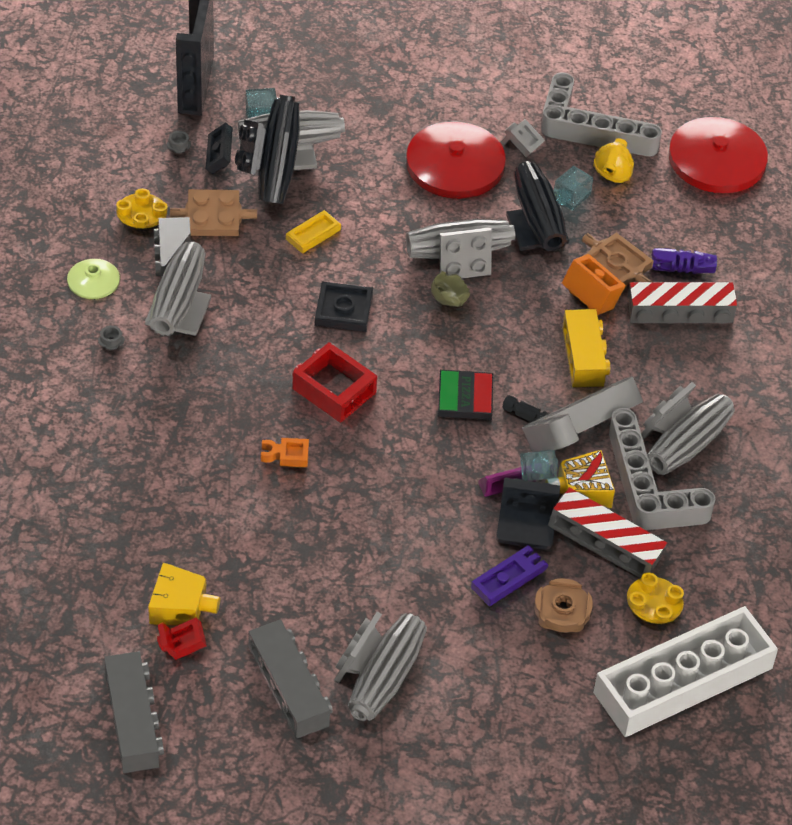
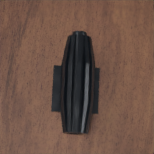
[235,95,300,204]
[506,161,569,251]

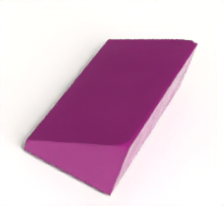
[478,463,538,496]

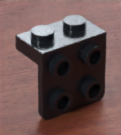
[496,478,560,550]

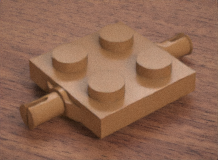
[170,189,257,236]
[582,233,654,287]

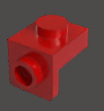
[157,617,207,660]

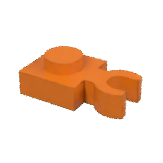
[261,438,309,467]

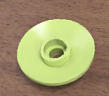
[67,259,120,299]

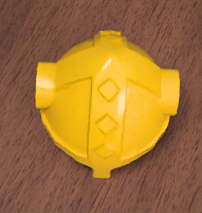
[593,138,634,183]

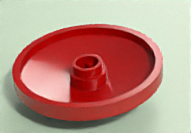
[669,117,768,193]
[406,122,506,199]

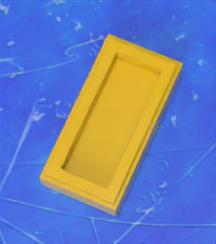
[286,210,341,254]

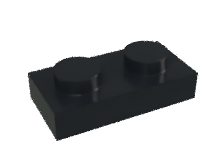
[205,122,233,174]

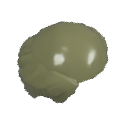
[431,271,470,307]

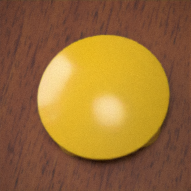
[116,188,168,228]
[627,573,684,624]

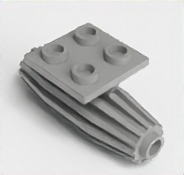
[238,110,345,170]
[406,219,515,278]
[145,242,211,336]
[641,382,735,475]
[334,611,427,721]

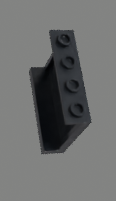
[176,0,214,116]

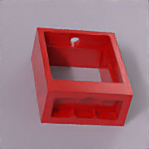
[292,342,377,423]

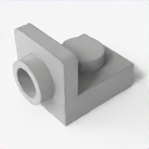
[501,119,545,157]

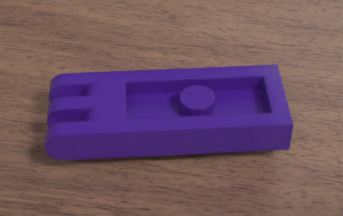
[471,546,548,607]

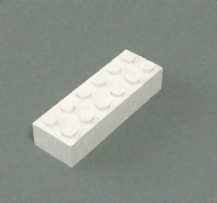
[593,606,778,737]

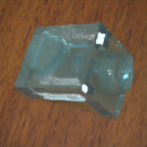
[520,450,558,481]

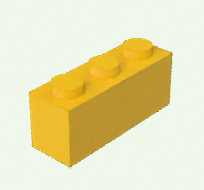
[562,309,610,387]

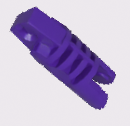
[651,248,717,274]

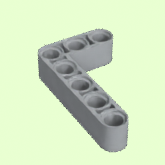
[541,72,662,156]
[522,376,643,453]
[609,408,715,530]

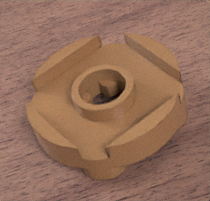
[534,578,593,632]

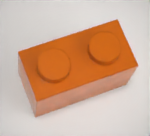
[561,254,626,315]

